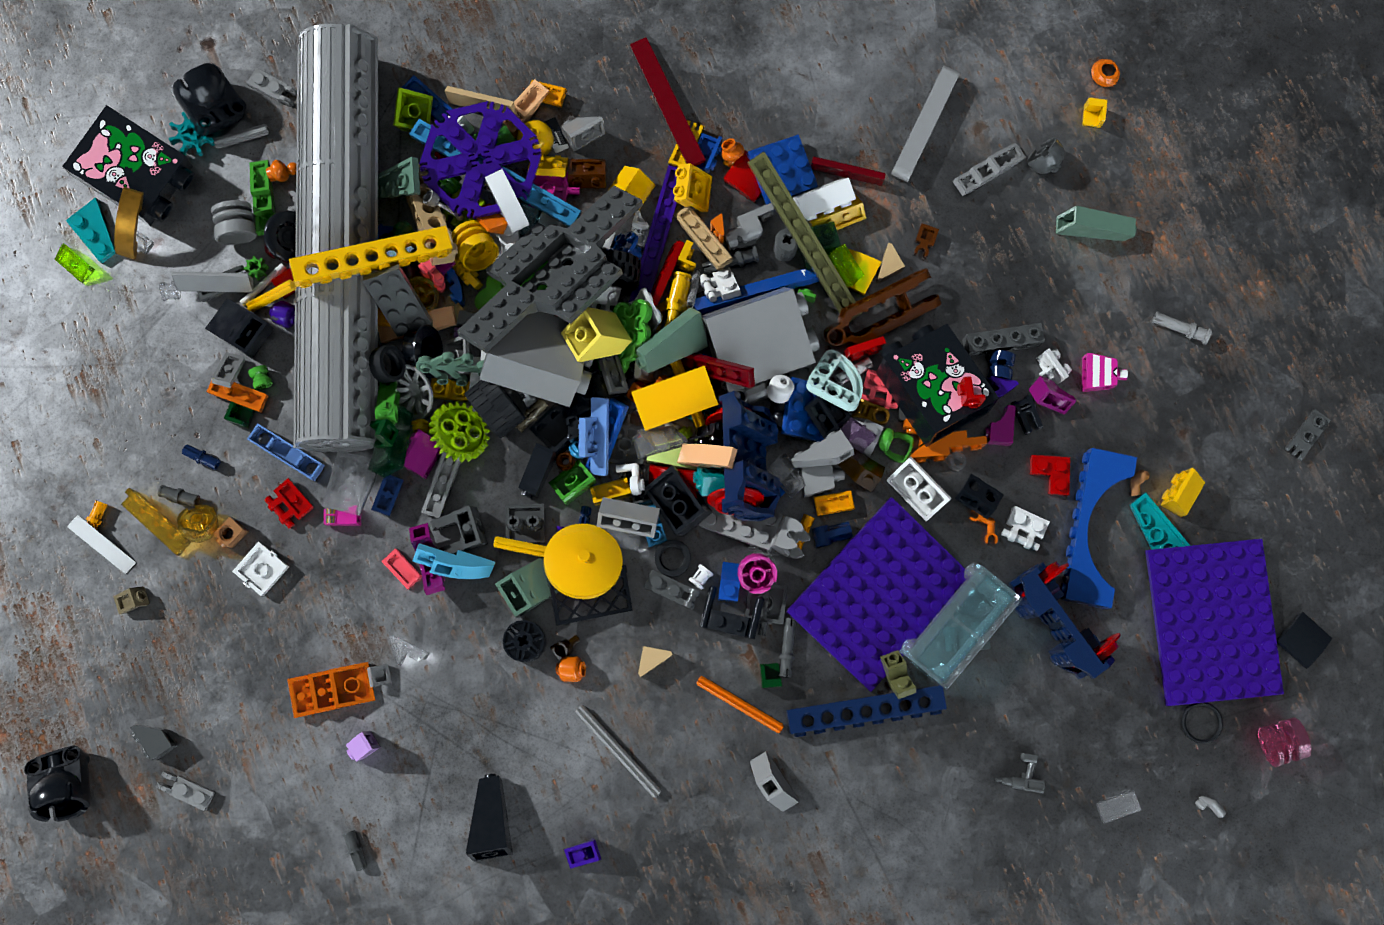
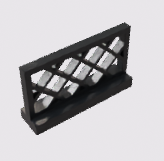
[547,564,633,626]

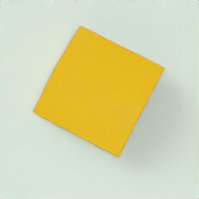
[838,248,882,296]

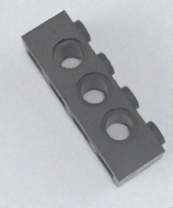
[962,323,1045,357]

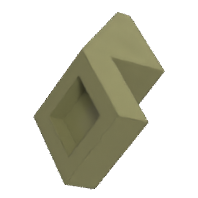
[880,650,916,699]

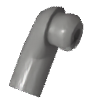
[1195,796,1226,818]

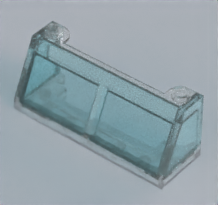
[899,562,1022,690]

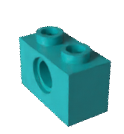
[693,467,725,496]

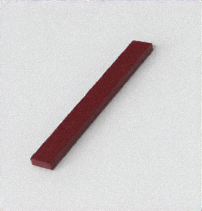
[630,37,706,166]

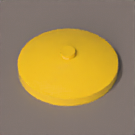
[544,524,623,599]

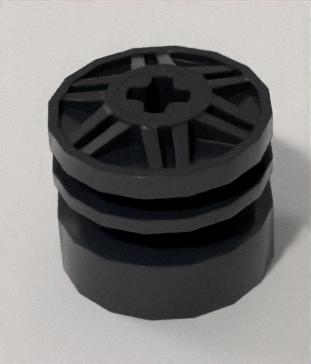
[503,620,547,663]

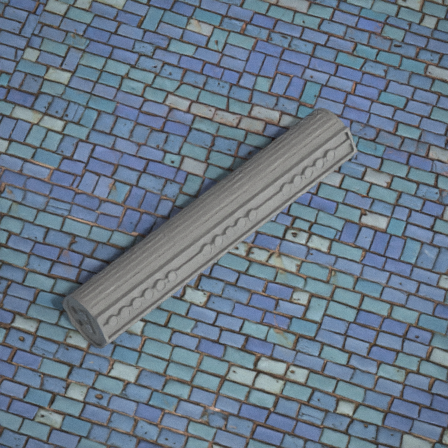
[293,24,378,453]

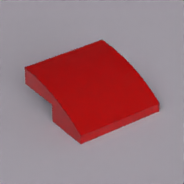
[723,150,762,203]

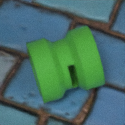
[248,365,273,390]

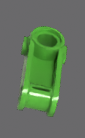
[375,381,400,425]

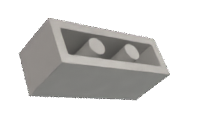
[597,497,660,538]

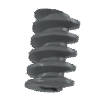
[774,229,798,262]

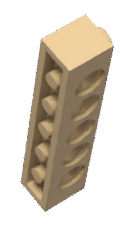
[405,164,458,266]

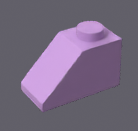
[346,731,381,762]

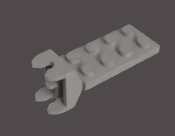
[699,504,811,559]

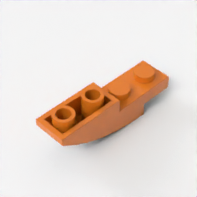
[909,430,987,463]

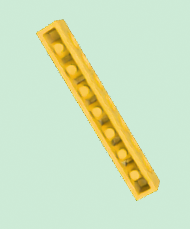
[289,226,452,288]

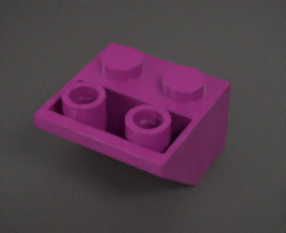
[399,429,441,479]

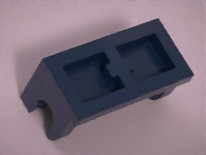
[371,473,404,516]

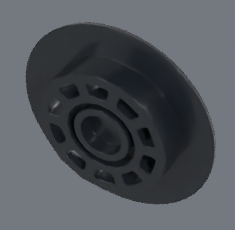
[264,210,296,263]

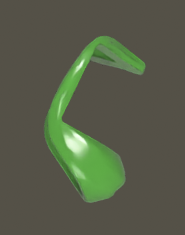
[879,428,914,463]

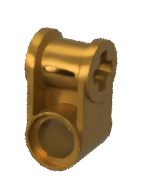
[851,399,890,427]

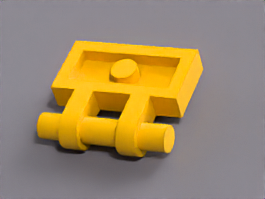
[528,154,569,177]

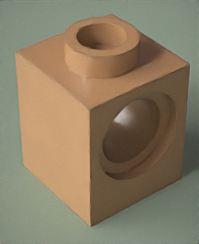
[213,517,249,549]

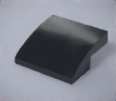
[803,389,851,439]
[1277,612,1333,669]

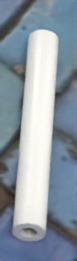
[239,263,287,307]

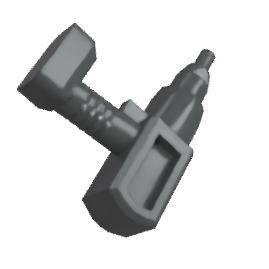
[995,753,1046,793]

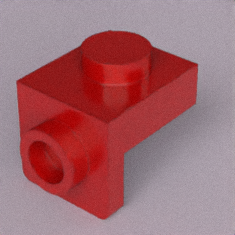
[957,377,986,408]

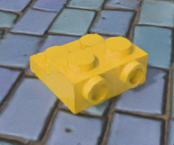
[673,163,712,212]

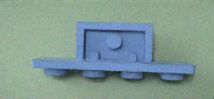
[578,397,609,476]

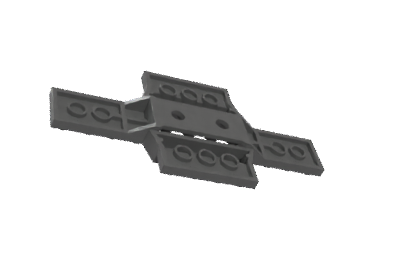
[457,186,643,353]

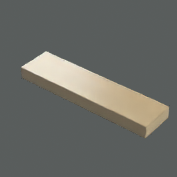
[445,86,517,116]
[674,206,733,271]

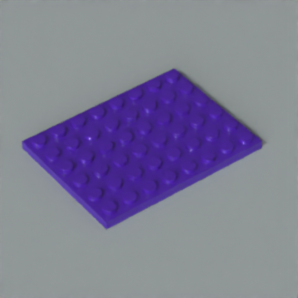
[786,498,974,692]
[1145,539,1284,706]

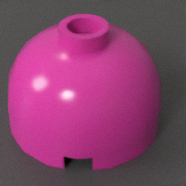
[737,553,777,594]

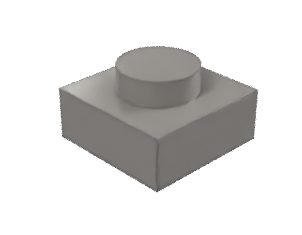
[367,664,391,687]

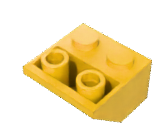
[1161,468,1205,517]

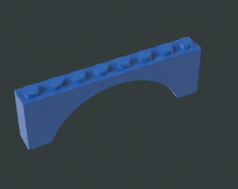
[1060,448,1137,609]

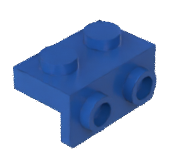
[696,133,723,174]

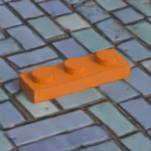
[206,380,268,413]

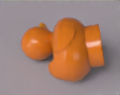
[721,138,745,168]
[266,160,296,182]

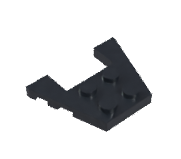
[565,367,637,443]

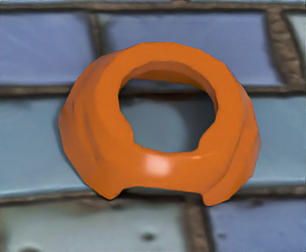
[1091,59,1120,87]

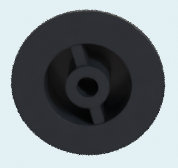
[401,325,443,379]

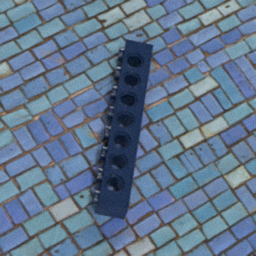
[786,685,947,737]

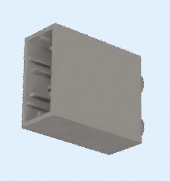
[702,287,820,392]
[479,312,593,407]

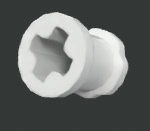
[689,564,714,590]

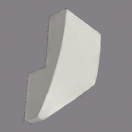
[631,210,649,250]

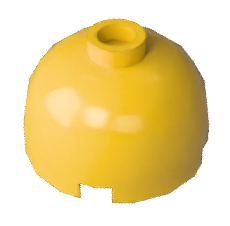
[517,120,554,156]

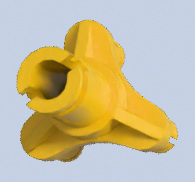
[654,271,692,333]

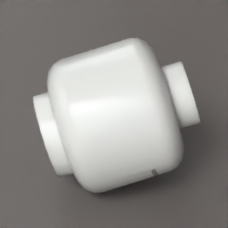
[767,375,794,403]

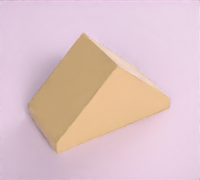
[876,243,905,284]
[638,646,673,677]

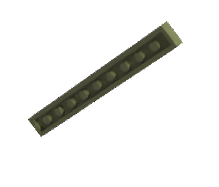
[747,152,863,323]

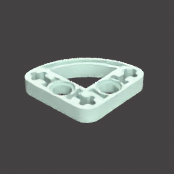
[806,350,863,411]

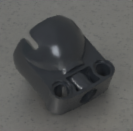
[171,63,246,136]
[24,745,92,822]

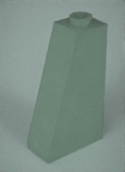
[1056,206,1137,241]
[636,307,708,373]

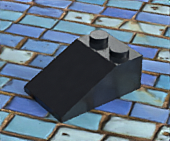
[644,465,713,536]

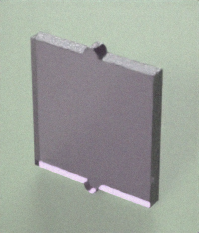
[840,417,877,453]

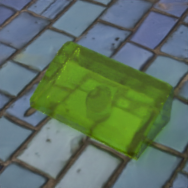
[54,243,95,284]
[828,244,864,287]

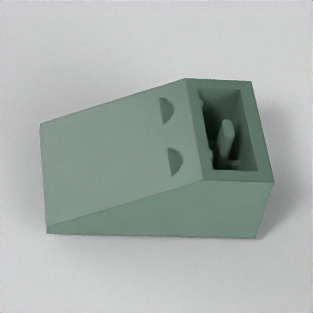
[495,557,559,618]

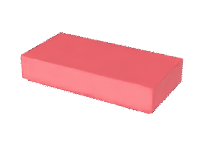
[381,548,422,590]

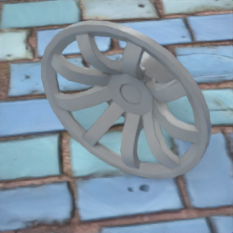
[397,364,433,420]

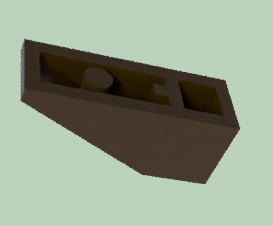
[837,448,885,492]

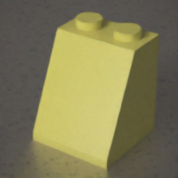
[561,307,632,362]

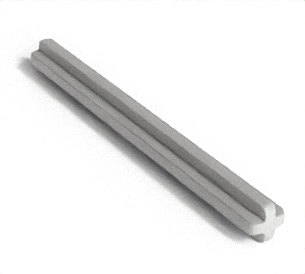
[575,705,661,798]

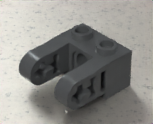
[430,506,488,555]

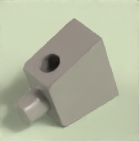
[800,465,845,498]

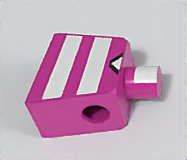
[1082,353,1128,392]

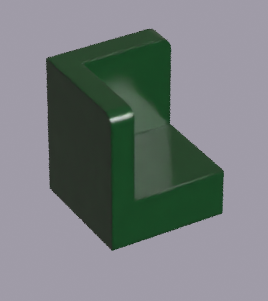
[224,401,255,429]
[369,419,399,449]
[759,663,782,688]

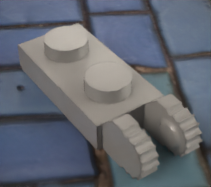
[247,68,297,107]
[156,771,215,811]

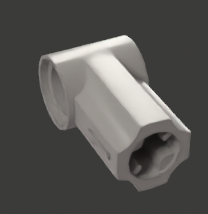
[736,381,768,404]

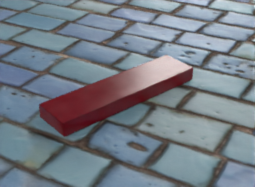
[811,156,886,186]

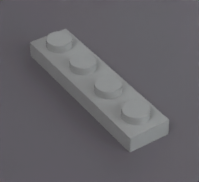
[421,443,461,518]

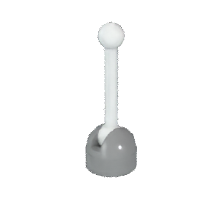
[423,190,463,221]

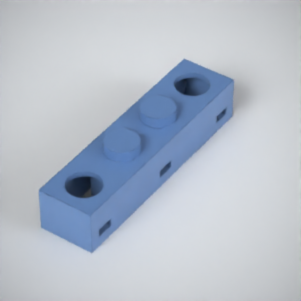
[247,423,325,482]

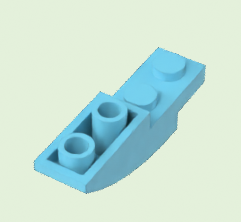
[412,543,495,579]

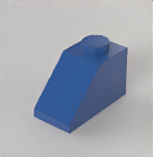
[718,562,740,603]

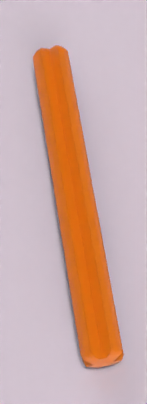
[696,676,784,733]

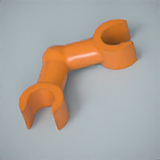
[969,510,998,544]

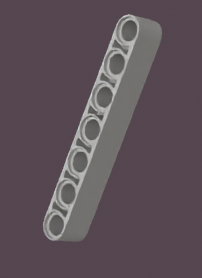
[891,65,961,183]

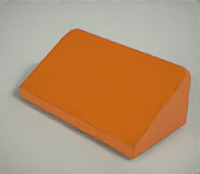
[472,204,508,235]
[710,213,724,245]

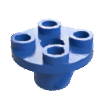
[609,231,642,260]

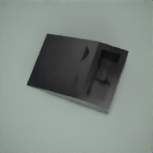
[205,298,274,359]

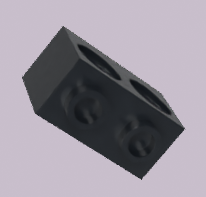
[955,473,1004,519]

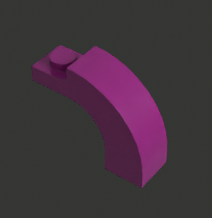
[409,523,445,595]

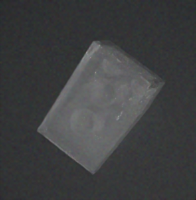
[322,450,380,516]

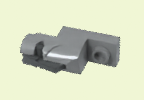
[724,203,774,251]

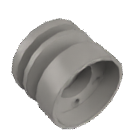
[211,200,257,245]

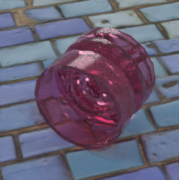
[1258,717,1312,767]

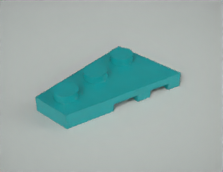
[65,197,116,264]

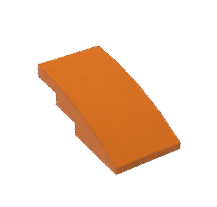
[287,662,375,718]

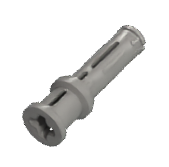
[1152,311,1212,345]

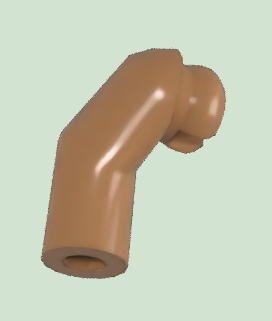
[1130,470,1150,497]

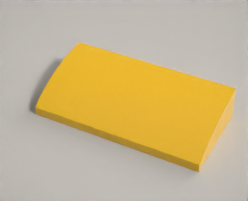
[632,365,719,431]

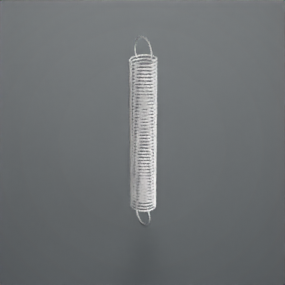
[687,269,701,306]

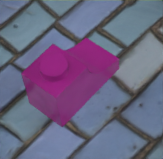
[1029,376,1077,415]
[984,405,1016,446]

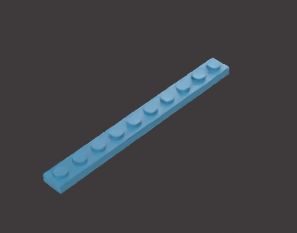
[409,119,582,227]

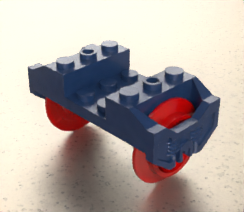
[705,391,781,521]
[1008,561,1121,679]

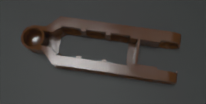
[824,268,942,346]

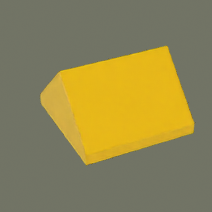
[608,166,656,215]

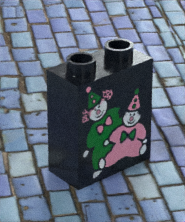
[62,105,195,226]
[876,324,999,447]

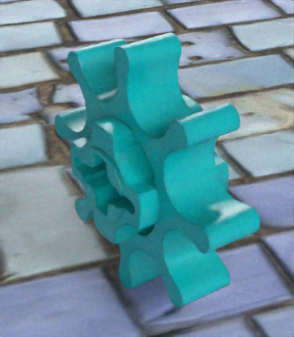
[169,112,215,156]

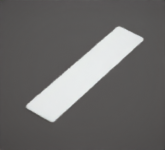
[67,515,136,574]

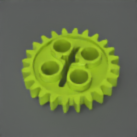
[428,401,490,463]

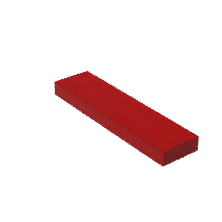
[651,240,685,307]

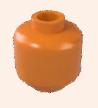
[556,656,586,682]

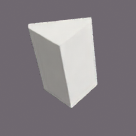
[886,457,952,521]

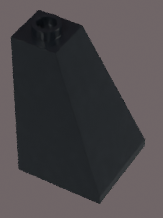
[466,774,513,862]

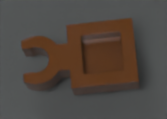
[914,223,939,259]

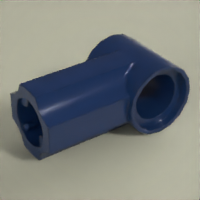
[812,521,853,548]

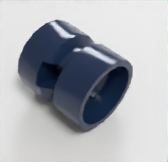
[987,350,1016,380]

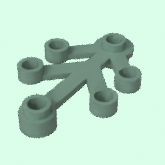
[416,352,484,386]

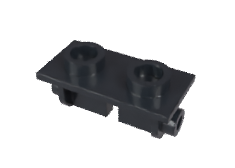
[690,421,723,445]

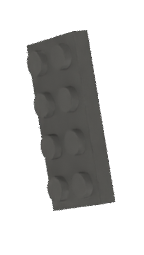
[363,264,433,337]

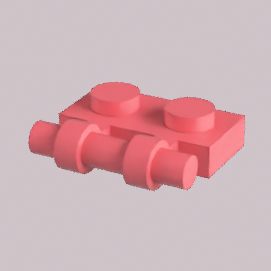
[418,260,446,293]
[861,369,898,410]

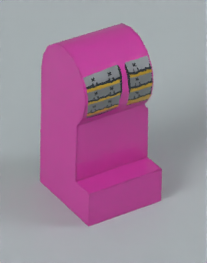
[324,506,361,526]

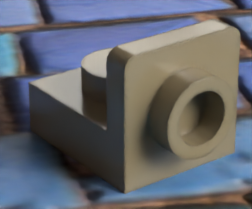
[113,586,150,615]

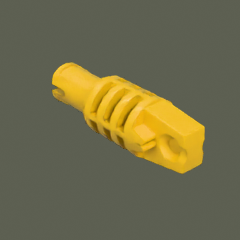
[452,255,483,290]

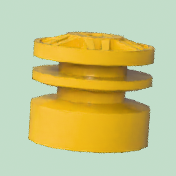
[452,220,499,271]

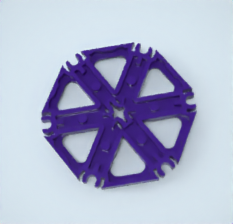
[419,101,542,219]

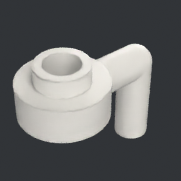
[616,463,645,495]

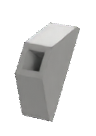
[750,751,799,812]

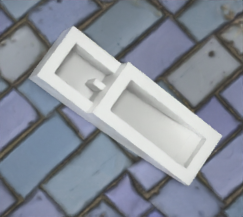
[485,169,530,233]

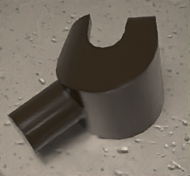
[550,635,580,661]

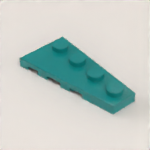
[1129,493,1191,550]

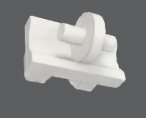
[1036,348,1072,385]

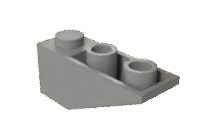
[791,430,854,468]

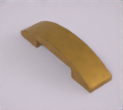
[114,187,144,260]

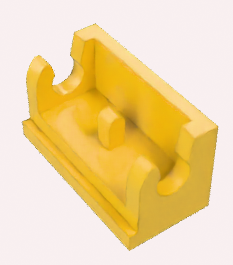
[590,477,632,506]

